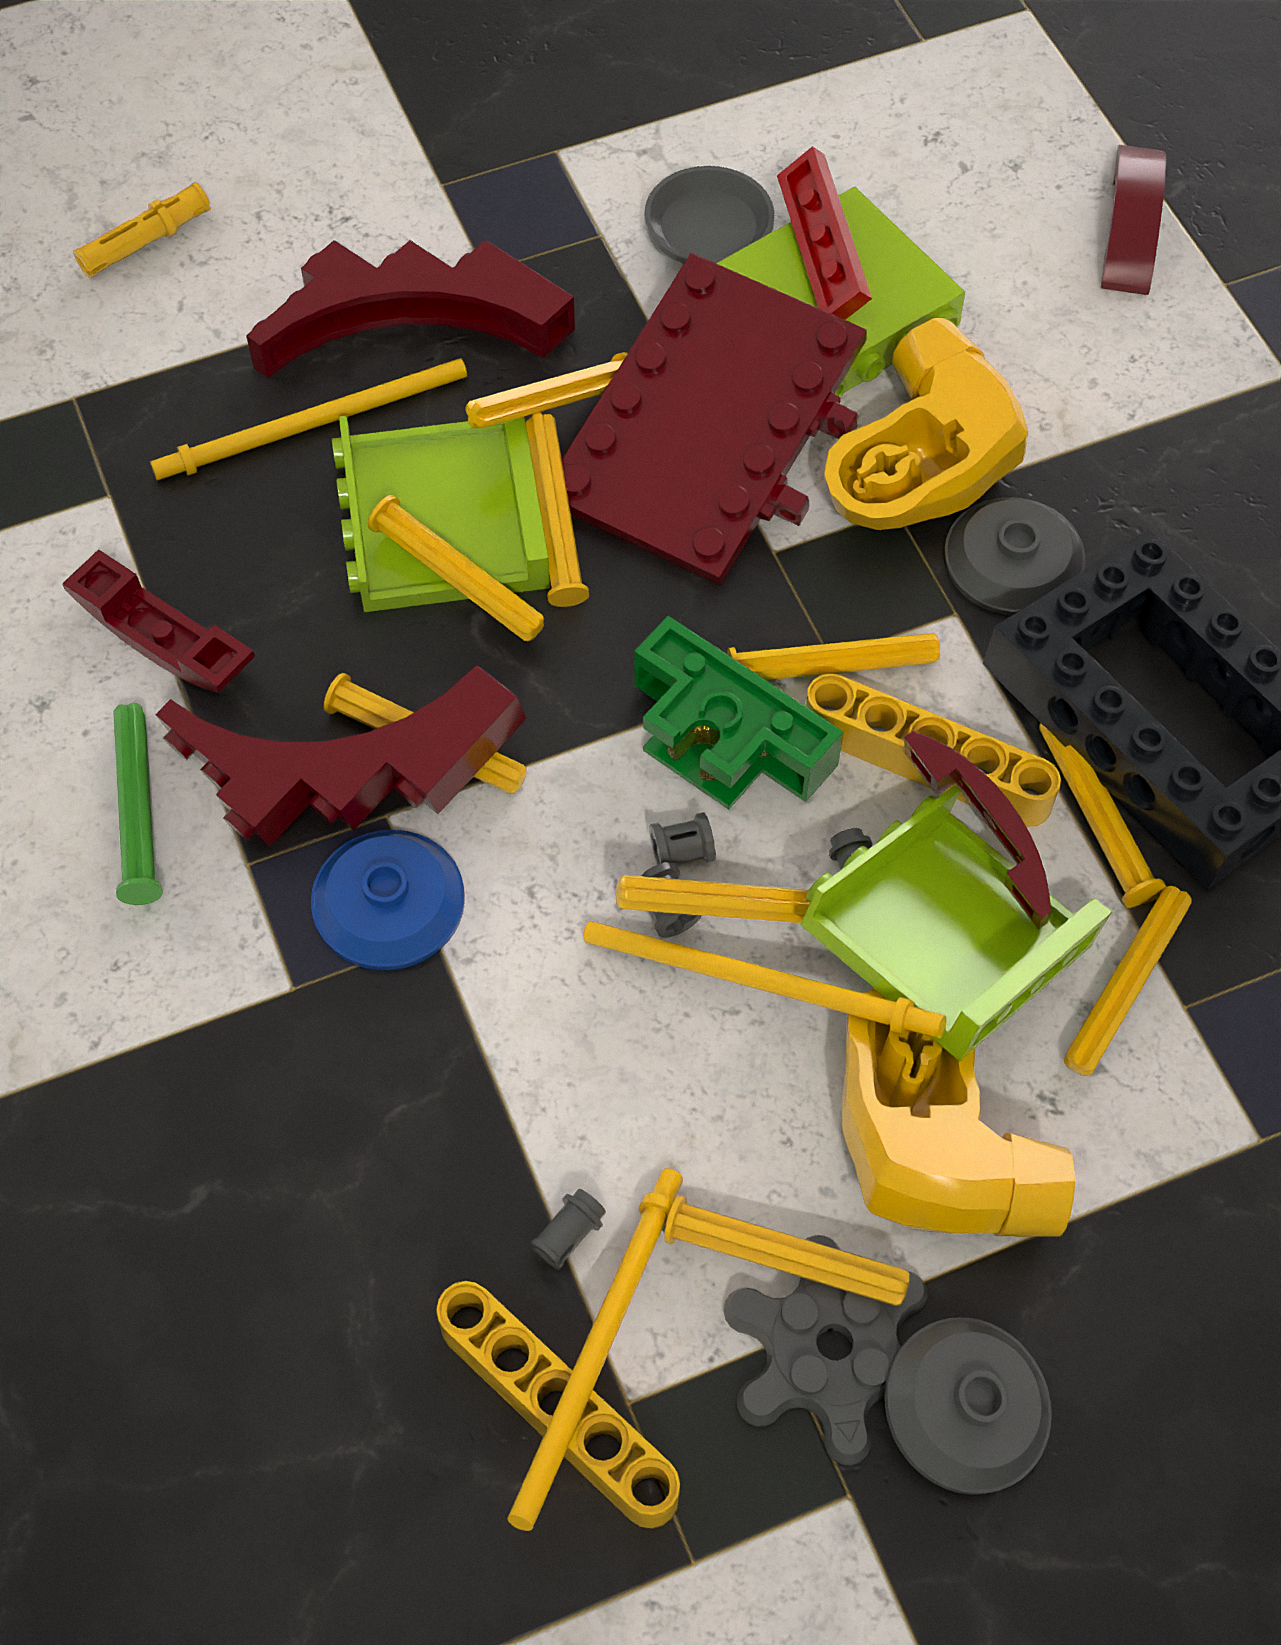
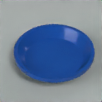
[311,830,465,970]

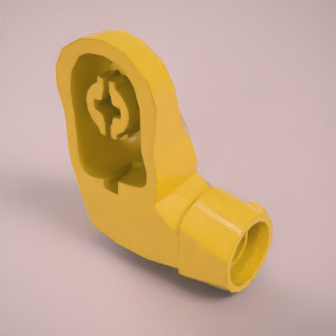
[824,318,1029,530]
[842,989,1075,1238]

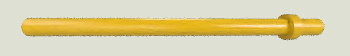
[150,358,467,481]
[583,921,947,1039]
[508,1168,683,1531]

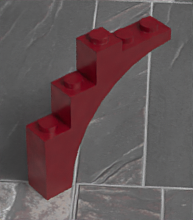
[246,240,575,378]
[155,665,527,847]

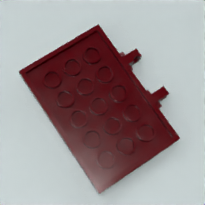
[562,252,867,586]

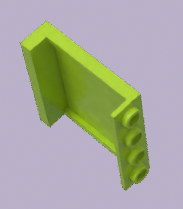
[717,186,966,398]
[332,416,550,612]
[800,785,1112,1061]

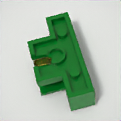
[634,616,844,810]

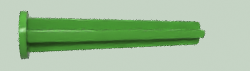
[113,703,163,905]

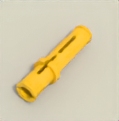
[73,182,211,278]

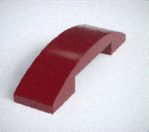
[1101,145,1166,295]
[62,550,255,692]
[904,731,1051,930]

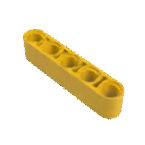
[805,674,1061,827]
[436,1281,680,1528]

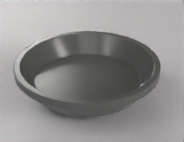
[644,166,775,263]
[944,497,1086,616]
[884,1317,1052,1495]

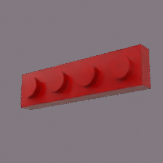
[777,146,872,320]

